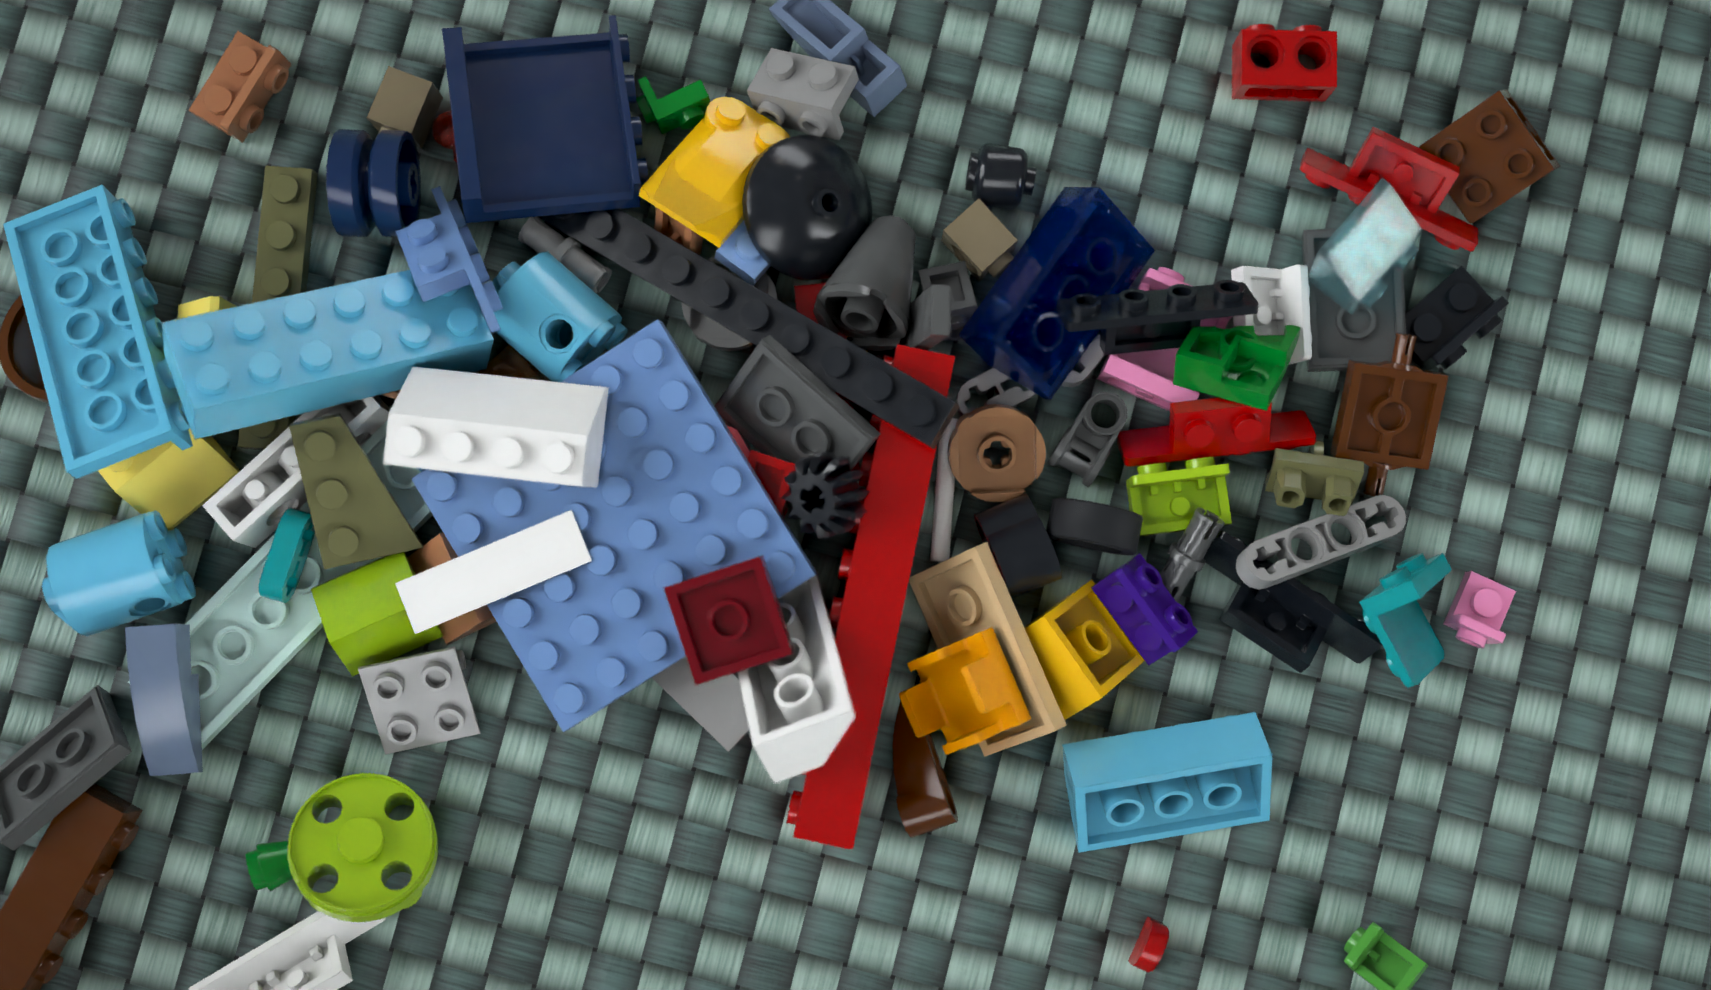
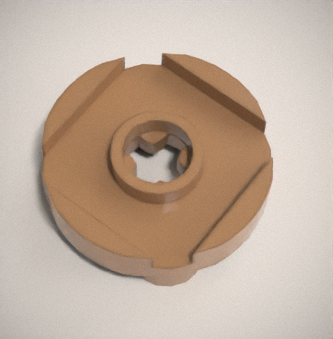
[947,404,1046,502]

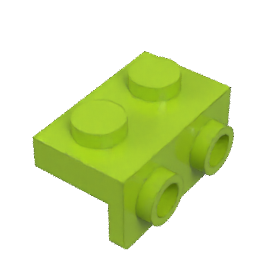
[1125,457,1232,536]

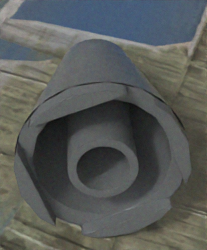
[813,216,916,352]

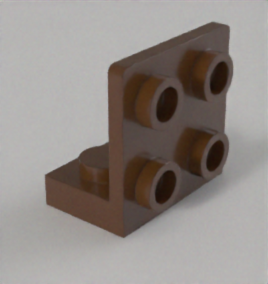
[1419,89,1560,223]

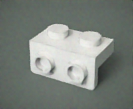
[1231,264,1312,365]

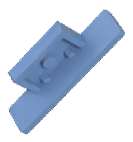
[395,186,503,333]

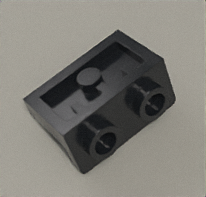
[1405,266,1509,371]

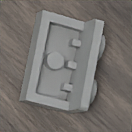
[747,48,859,140]

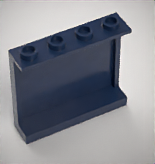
[442,15,649,223]

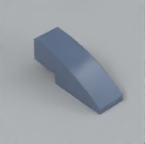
[769,0,907,117]
[125,624,203,776]

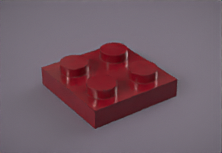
[664,555,795,685]

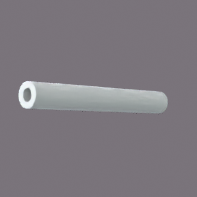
[930,418,958,562]

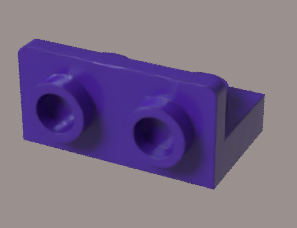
[1091,553,1198,665]

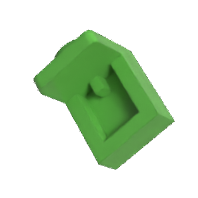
[1344,922,1428,990]

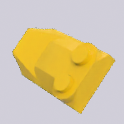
[639,96,790,248]

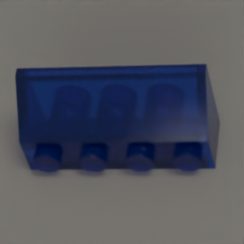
[959,187,1155,400]

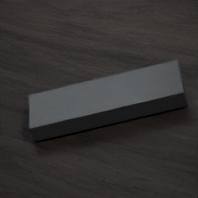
[899,284,952,350]

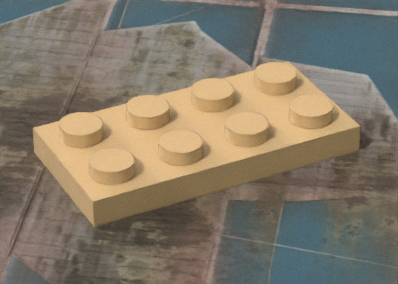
[909,542,1066,757]

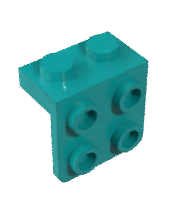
[1360,553,1452,688]

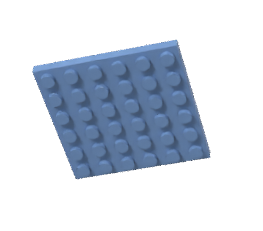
[411,319,817,732]

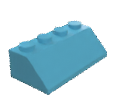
[1063,712,1272,853]

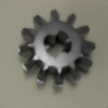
[782,451,870,538]

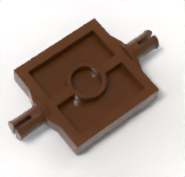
[1330,333,1449,496]

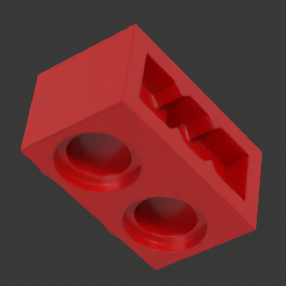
[1232,24,1337,102]

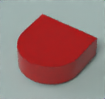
[1128,917,1169,973]

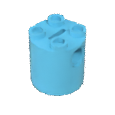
[485,251,628,382]
[42,510,196,636]

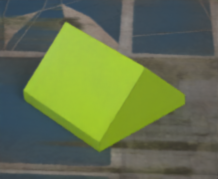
[311,552,443,677]

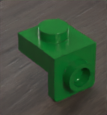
[636,76,710,135]

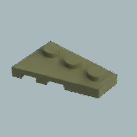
[289,413,423,570]

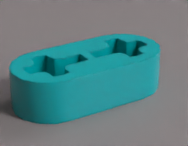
[258,507,315,604]

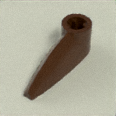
[893,700,958,838]

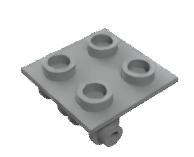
[358,646,481,755]

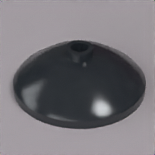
[742,135,872,280]

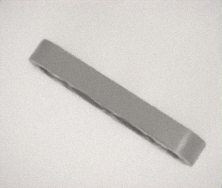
[1236,495,1406,589]

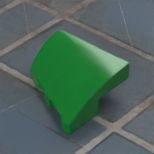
[1173,325,1301,411]

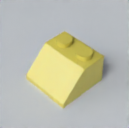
[97,428,240,531]

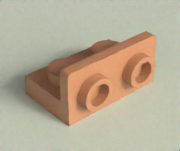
[189,31,291,143]

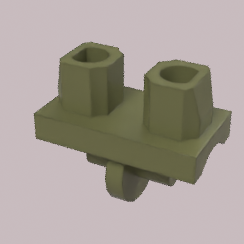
[1265,440,1364,516]

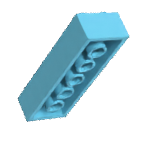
[163,270,494,439]

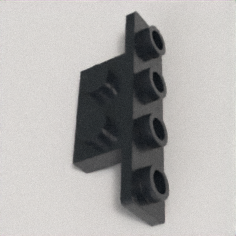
[1056,280,1259,355]
[1203,531,1382,673]

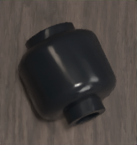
[965,143,1036,209]

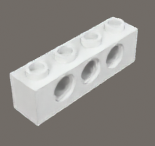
[202,395,391,548]

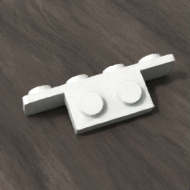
[188,911,386,990]

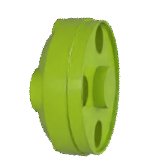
[288,773,438,922]

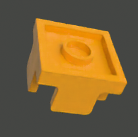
[899,627,1032,755]

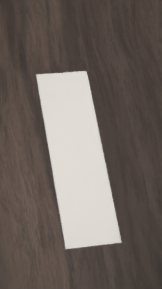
[395,510,592,634]

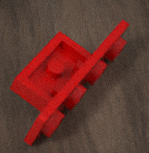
[1300,126,1478,252]
[1117,397,1316,467]

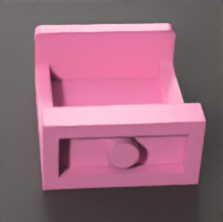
[1097,267,1233,412]

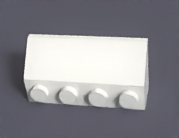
[383,367,609,488]
[738,567,855,784]

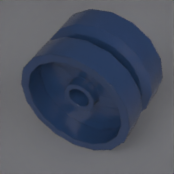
[326,129,421,238]

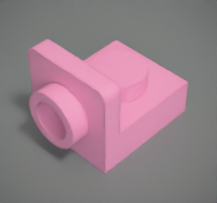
[1443,571,1516,649]

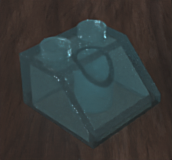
[1308,178,1422,315]

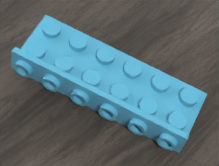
[3,184,192,479]

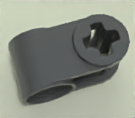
[1047,392,1127,488]

